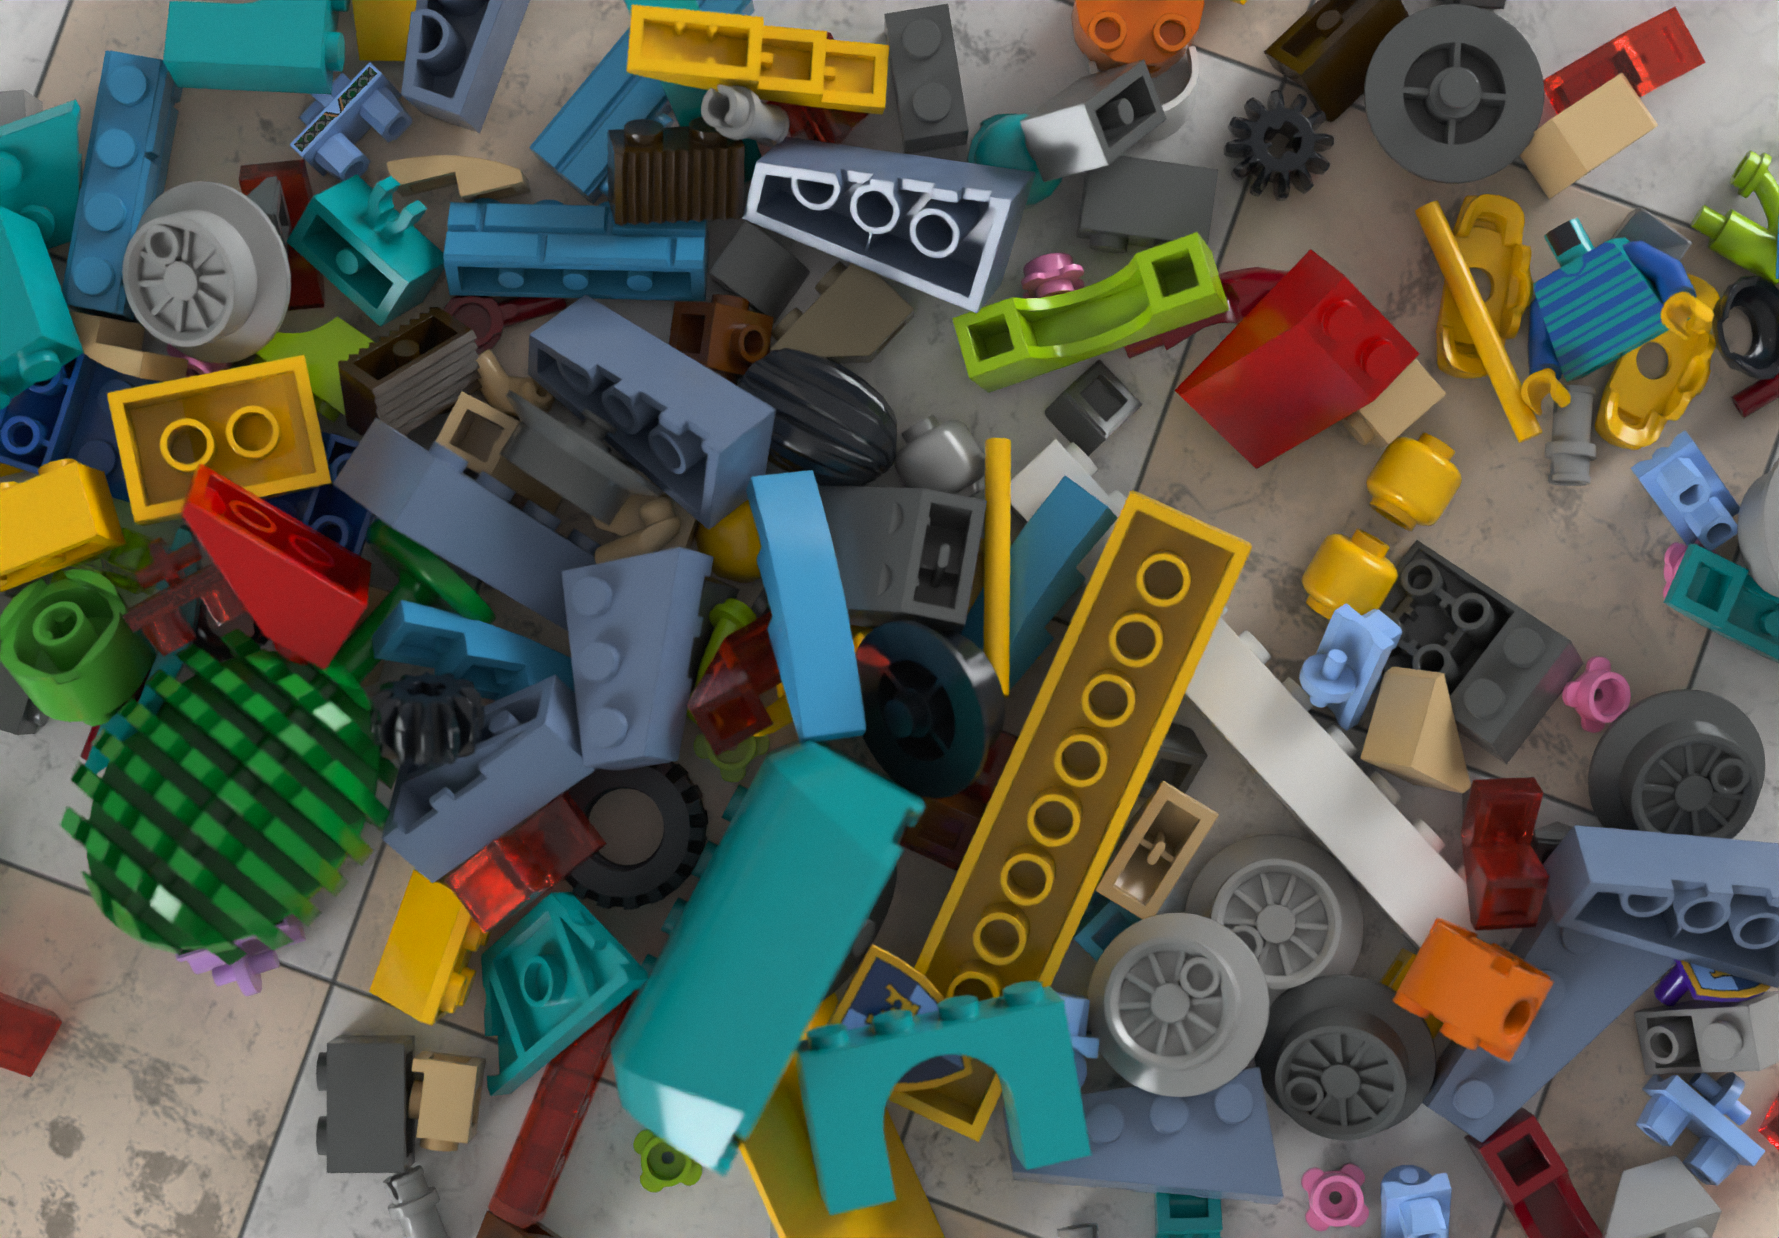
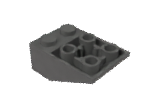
[766,485,987,635]
[1379,540,1584,765]

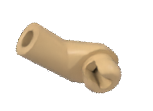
[476,349,555,417]
[595,497,681,564]

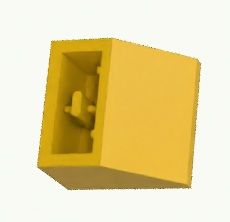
[369,869,499,1026]

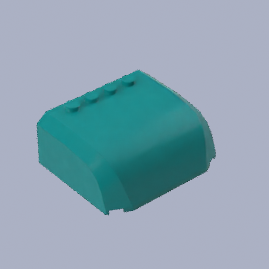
[611,739,925,1177]

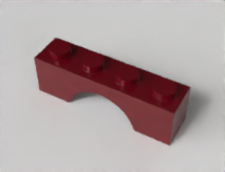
[1463,1107,1603,1238]

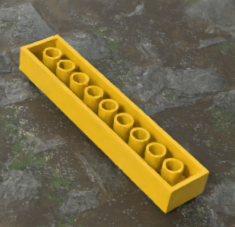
[887,490,1252,1142]

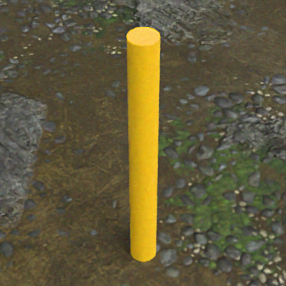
[1414,200,1543,443]
[983,438,1011,698]

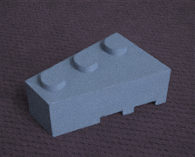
[562,547,714,771]
[381,675,595,883]

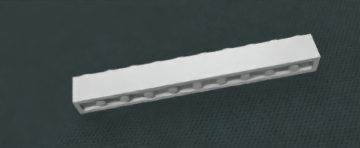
[1011,439,1494,952]

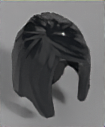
[738,348,897,486]

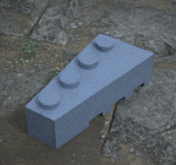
[401,0,530,133]
[742,137,1036,314]
[528,295,775,530]
[333,418,602,631]
[1540,825,1779,988]
[1422,892,1676,1143]
[1003,1067,1283,1205]

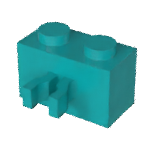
[286,174,445,327]

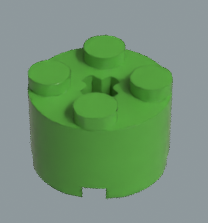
[0,569,156,726]

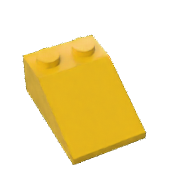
[107,355,332,527]

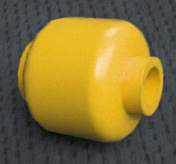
[1366,432,1462,531]
[1301,528,1398,620]

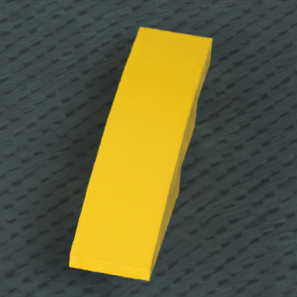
[627,5,889,115]

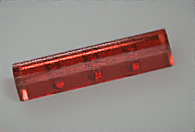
[488,990,637,1229]

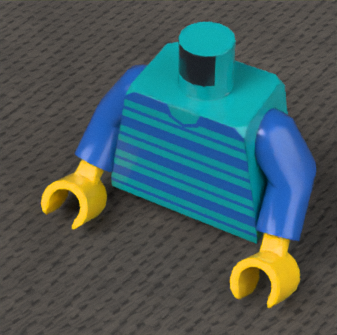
[1521,217,1714,416]

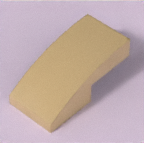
[386,155,531,203]
[69,311,189,382]

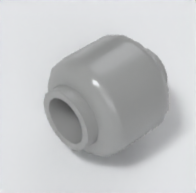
[894,415,985,497]

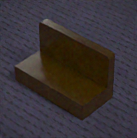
[1264,0,1409,122]

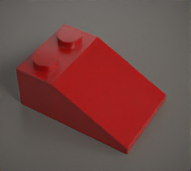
[1174,249,1420,469]
[181,463,372,670]

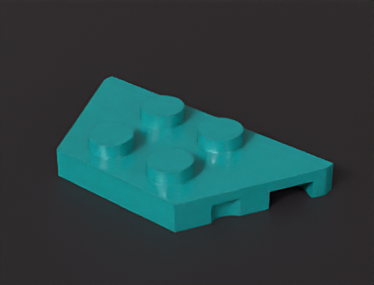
[0,99,83,250]
[481,892,649,1096]

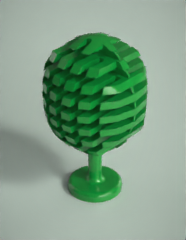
[60,517,496,966]

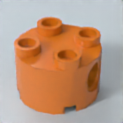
[1071,0,1205,78]
[1393,917,1554,1062]

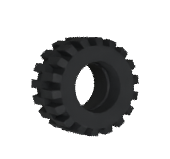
[541,762,709,910]

